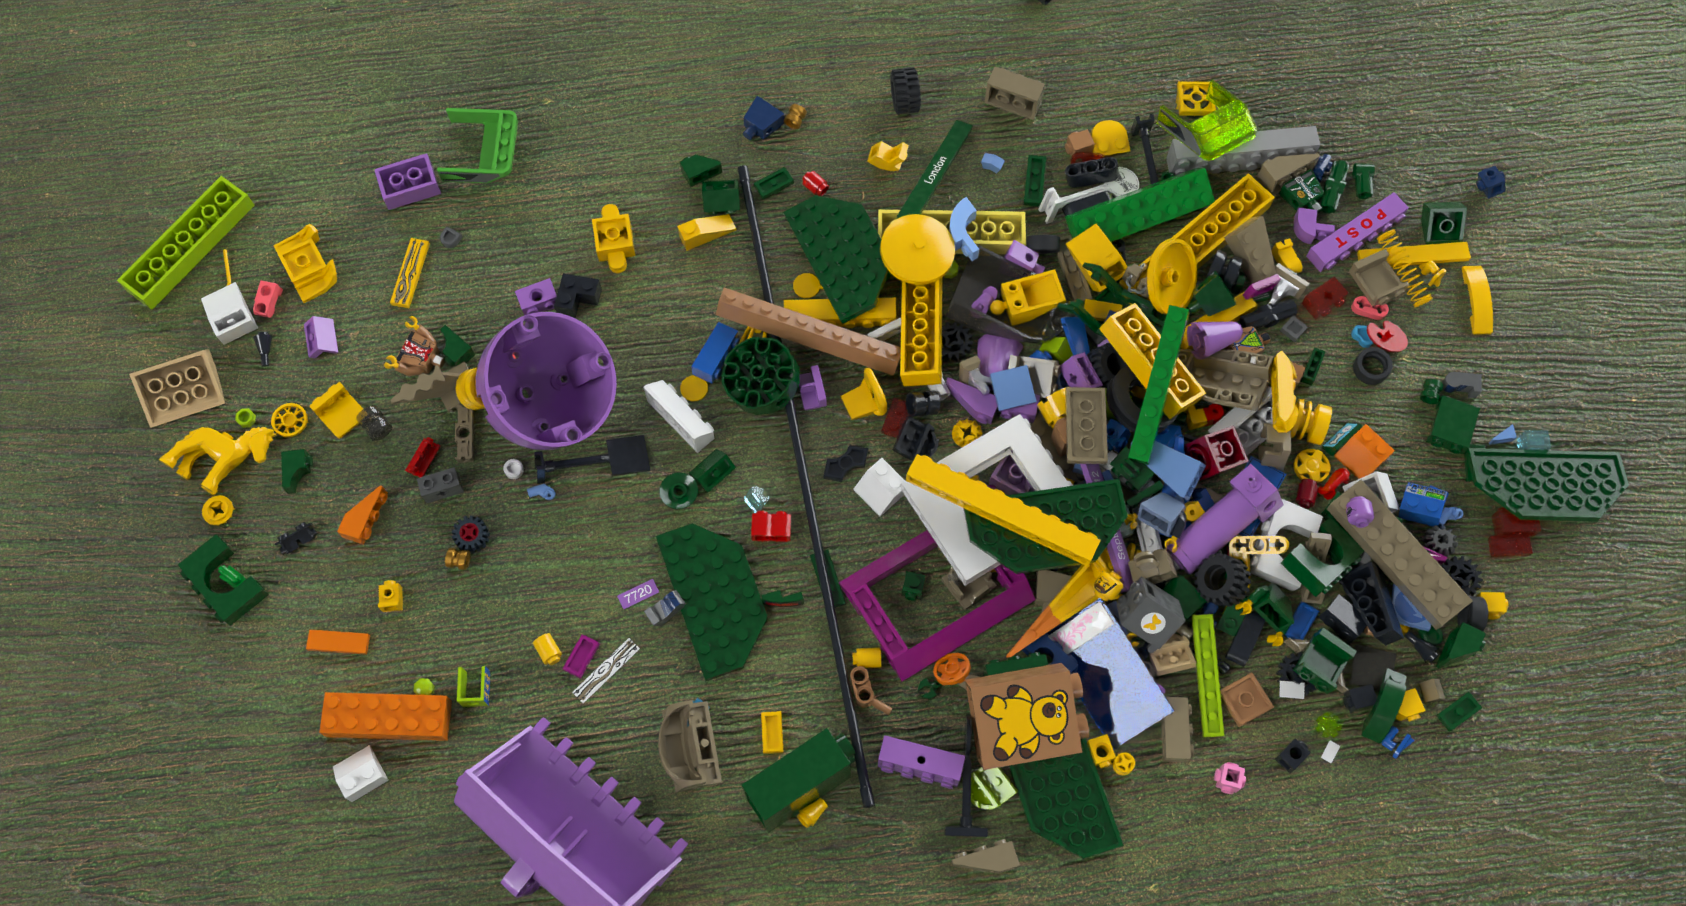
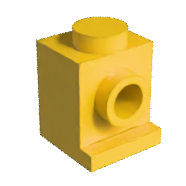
[378,580,403,612]

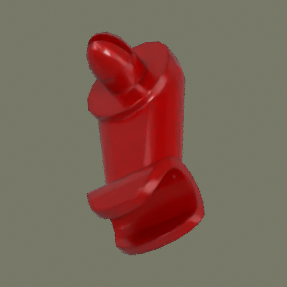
[1318,468,1350,500]

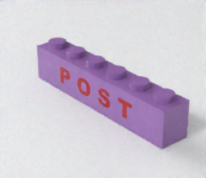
[1306,192,1409,272]

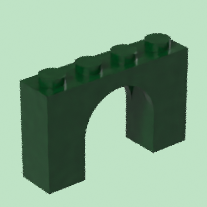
[1281,517,1364,597]
[178,534,269,626]

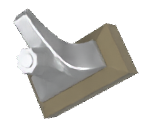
[1268,263,1310,305]
[959,355,992,395]

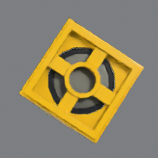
[1176,81,1216,119]

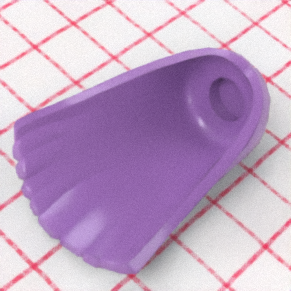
[977,332,1023,391]

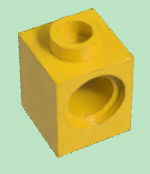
[1087,734,1116,768]

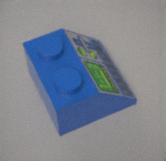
[1398,482,1448,526]

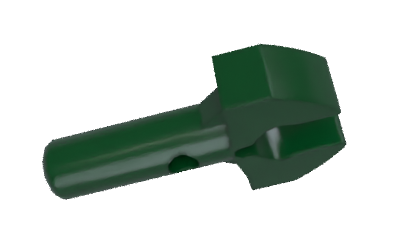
[918,678,943,700]

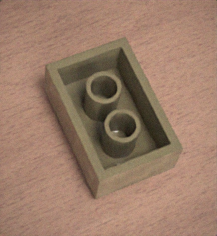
[984,67,1045,120]

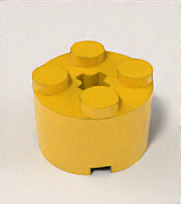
[1037,386,1070,429]

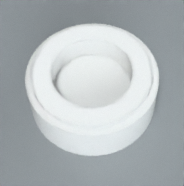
[503,459,524,479]

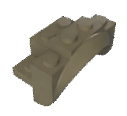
[658,700,722,793]

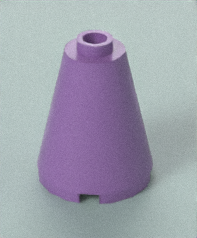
[1187,322,1243,360]

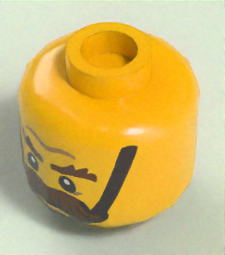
[1093,571,1123,601]

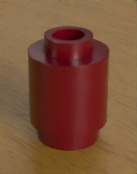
[1295,479,1318,509]

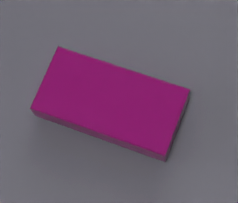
[1243,274,1281,300]
[562,634,600,679]

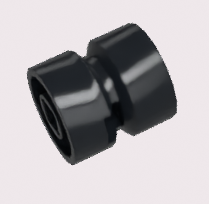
[905,391,940,417]

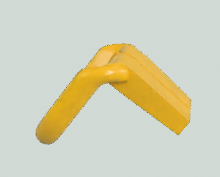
[841,368,887,420]

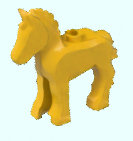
[159,427,277,496]

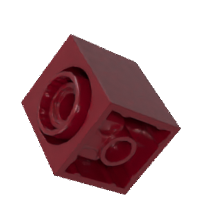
[1184,425,1249,482]

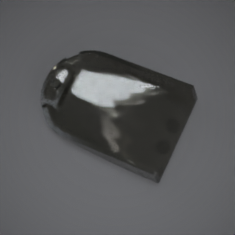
[945,245,1068,344]

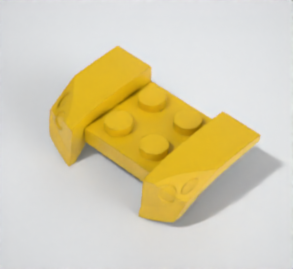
[273,224,337,303]

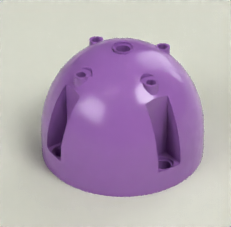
[476,312,617,450]

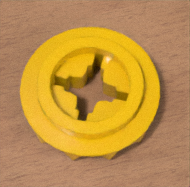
[952,418,983,448]
[202,495,235,526]

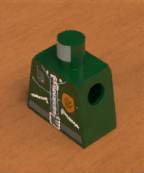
[1279,169,1324,214]

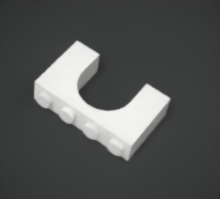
[1250,499,1323,591]

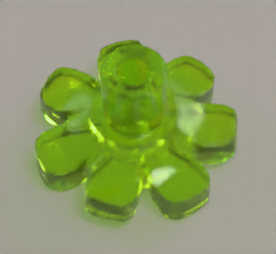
[1315,712,1342,738]

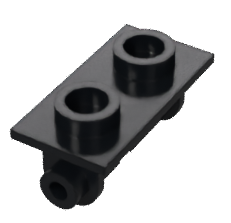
[275,522,318,555]

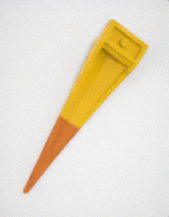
[1006,547,1114,658]

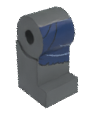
[1442,372,1482,398]
[644,590,686,626]

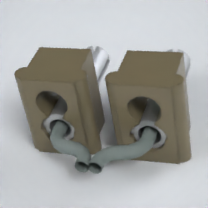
[1122,263,1149,299]

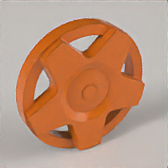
[933,653,971,686]

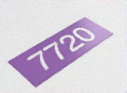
[617,579,659,609]

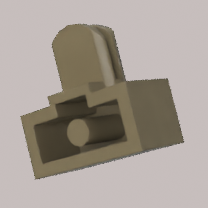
[1128,549,1177,584]

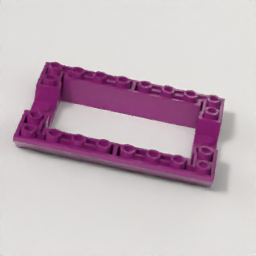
[839,530,1035,682]

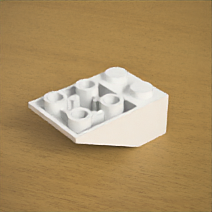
[201,282,258,345]

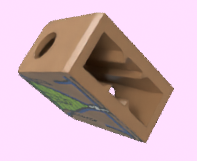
[1225,326,1270,354]

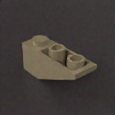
[951,839,1020,874]

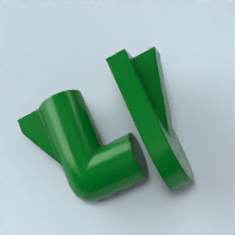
[218,565,246,588]

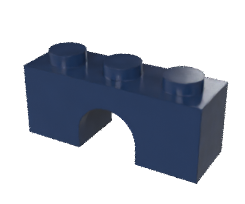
[1018,633,1078,674]

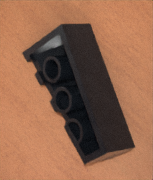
[1339,561,1404,646]

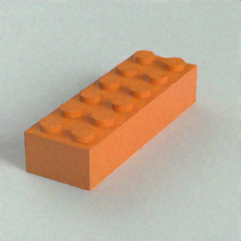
[319,692,452,741]

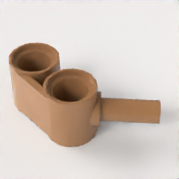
[850,666,893,715]

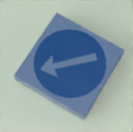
[1391,584,1431,631]

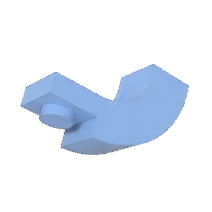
[949,197,979,261]

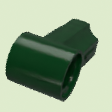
[1352,163,1375,199]

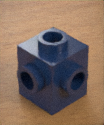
[1476,166,1506,199]

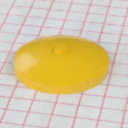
[880,214,955,285]
[1147,239,1197,315]

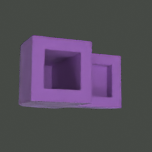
[1294,208,1335,244]

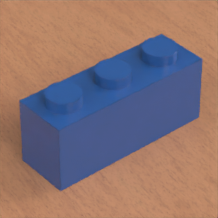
[691,322,740,384]

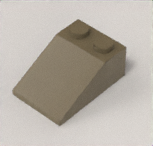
[1256,153,1320,196]

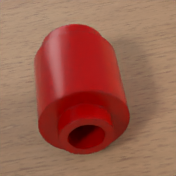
[802,171,829,196]

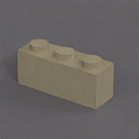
[1160,697,1194,762]

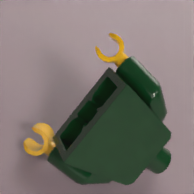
[1235,583,1294,646]

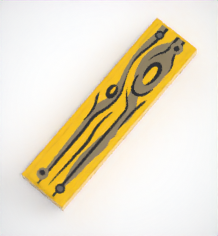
[390,238,430,308]

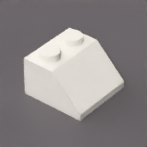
[854,458,905,516]
[1343,472,1400,513]
[333,745,389,802]

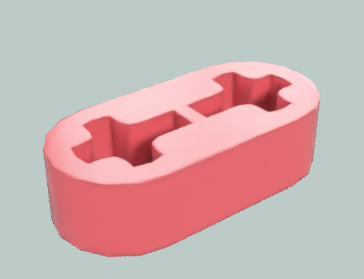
[1351,296,1389,320]

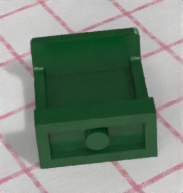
[1426,395,1480,454]
[1293,628,1357,694]

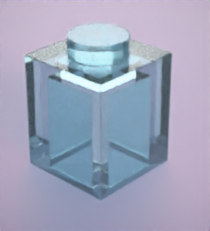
[1517,430,1551,450]

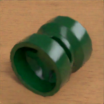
[1420,379,1444,404]

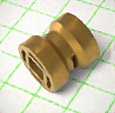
[784,104,807,129]
[445,548,470,570]

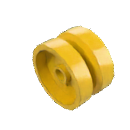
[455,367,485,410]

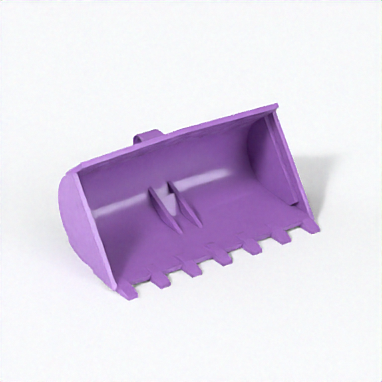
[454,717,688,906]

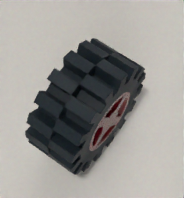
[451,515,490,554]

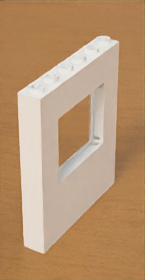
[901,414,1073,586]

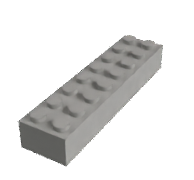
[1166,126,1320,175]

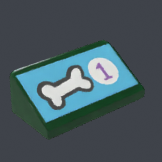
[1322,423,1362,457]

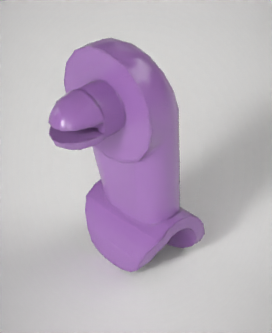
[971,286,997,317]

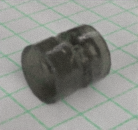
[356,405,393,441]

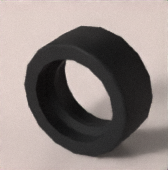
[1026,235,1060,254]
[1353,347,1393,385]
[1457,596,1488,632]

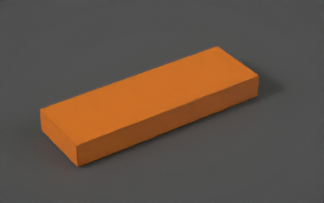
[306,630,370,655]

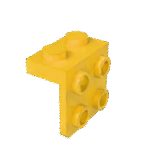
[310,381,368,438]

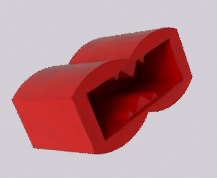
[751,511,791,542]

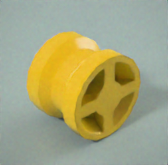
[1112,752,1135,776]

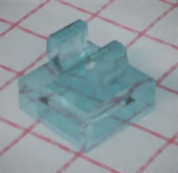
[744,486,770,513]

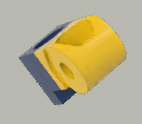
[1184,488,1215,521]

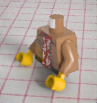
[384,316,445,376]

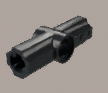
[1239,299,1298,329]

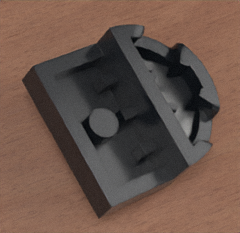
[892,416,939,461]

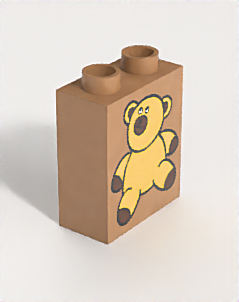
[965,663,1089,770]

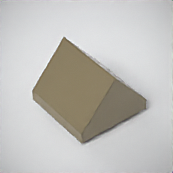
[1419,679,1445,703]

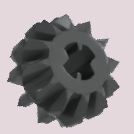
[1422,525,1458,557]

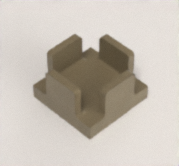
[1258,423,1291,472]
[941,567,997,611]

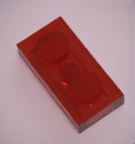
[881,397,908,438]
[1488,535,1533,557]

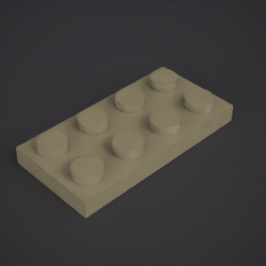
[1065,387,1108,464]

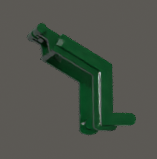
[1057,262,1166,339]

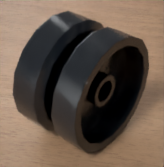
[1206,250,1243,291]

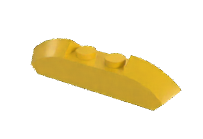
[1271,351,1298,433]

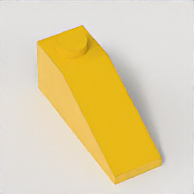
[677,214,736,251]

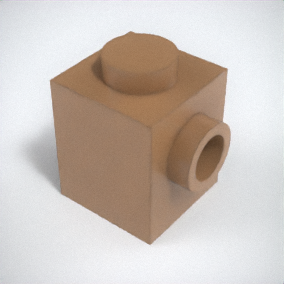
[1065,129,1095,159]

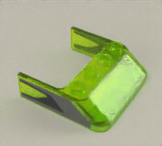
[1157,80,1257,161]

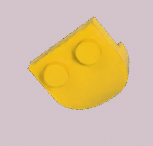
[1090,120,1130,158]

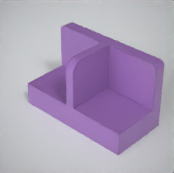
[799,365,827,410]

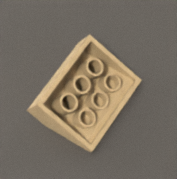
[129,349,225,428]

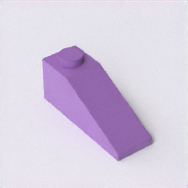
[946,377,998,424]

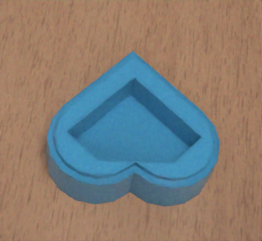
[1351,325,1373,348]

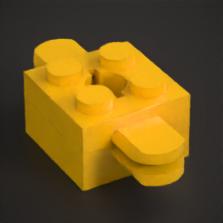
[592,204,636,273]

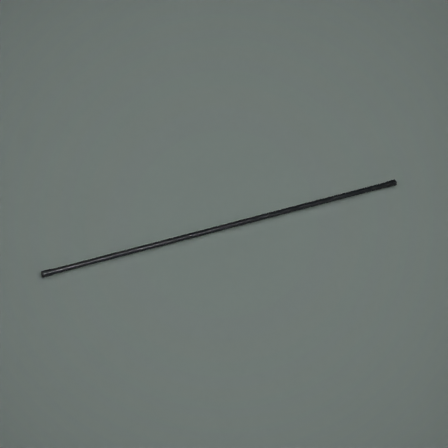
[737,165,875,808]

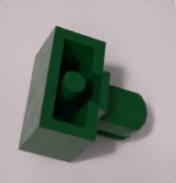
[1109,447,1156,492]

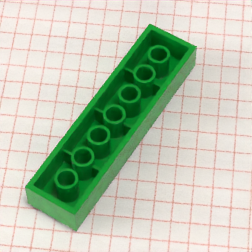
[1065,168,1215,242]

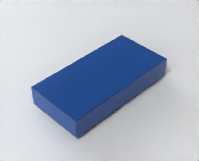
[1283,601,1319,640]

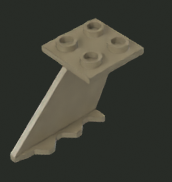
[390,362,469,412]

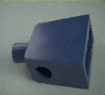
[743,96,785,140]

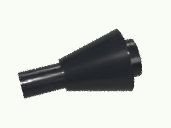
[253,332,273,367]
[1404,630,1439,663]

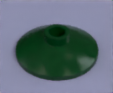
[659,472,698,510]

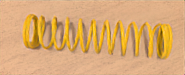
[1377,229,1433,308]

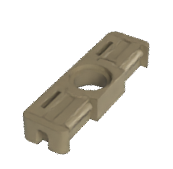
[455,405,475,463]

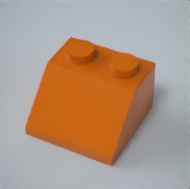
[1334,424,1395,479]

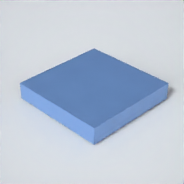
[989,365,1037,411]

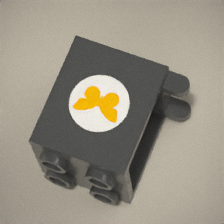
[1116,576,1185,653]

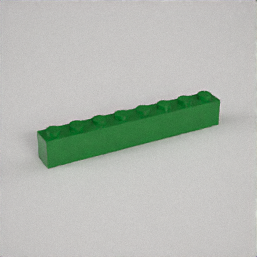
[1128,305,1189,465]

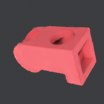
[253,281,283,318]

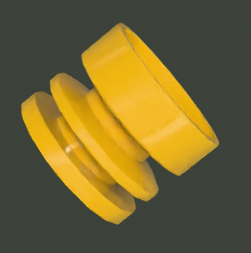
[1290,399,1332,445]

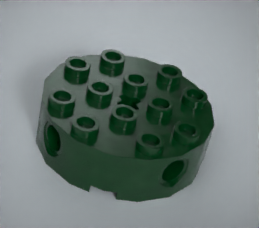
[722,337,800,415]

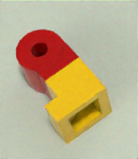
[1184,404,1224,430]

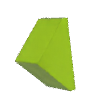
[1039,337,1073,365]

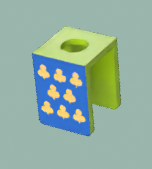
[457,666,490,707]

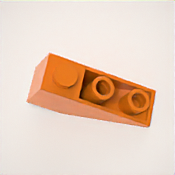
[337,485,388,545]

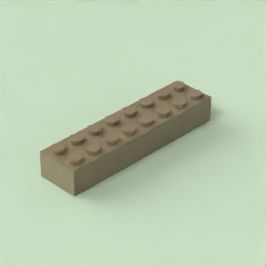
[1327,479,1472,630]

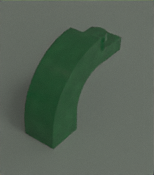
[1361,668,1407,744]

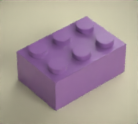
[374,153,441,210]

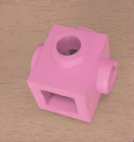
[1214,762,1246,794]

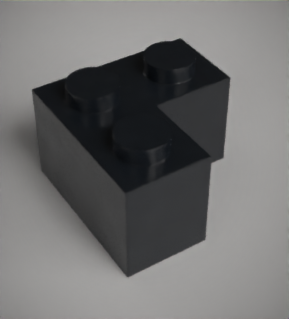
[554,273,602,319]

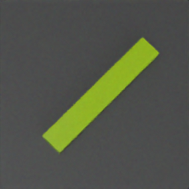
[1192,614,1224,737]

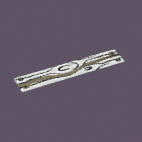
[572,638,640,703]

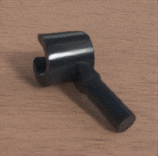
[1135,641,1150,662]

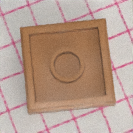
[1220,673,1274,727]

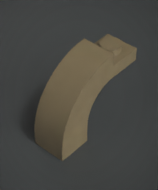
[1300,532,1332,604]

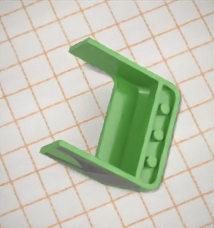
[437,108,518,183]

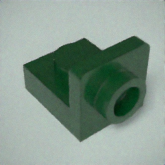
[901,571,926,601]

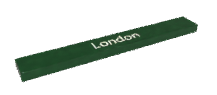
[897,120,973,219]

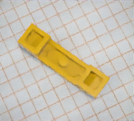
[1462,266,1493,335]

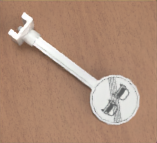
[1038,167,1139,224]

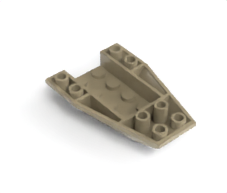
[1178,349,1274,411]

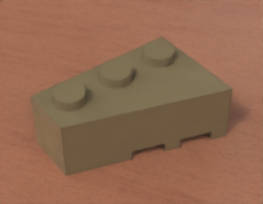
[1224,216,1276,284]

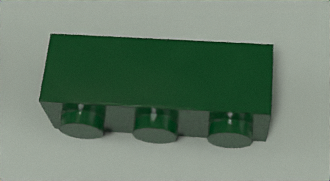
[1300,347,1326,385]

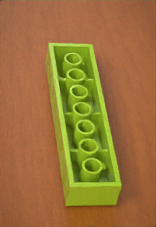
[117,176,255,310]

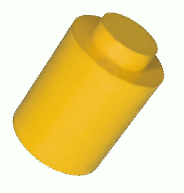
[533,633,562,666]
[852,647,881,668]

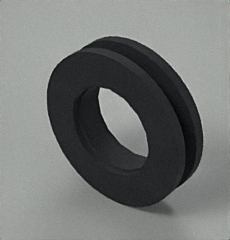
[1106,365,1178,434]

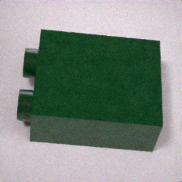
[741,728,856,833]

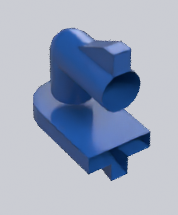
[1381,726,1415,759]

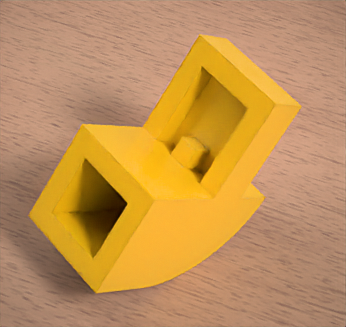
[867,141,909,171]

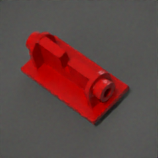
[405,437,441,478]

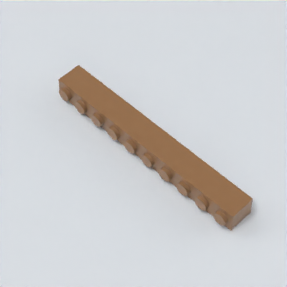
[716,287,901,376]

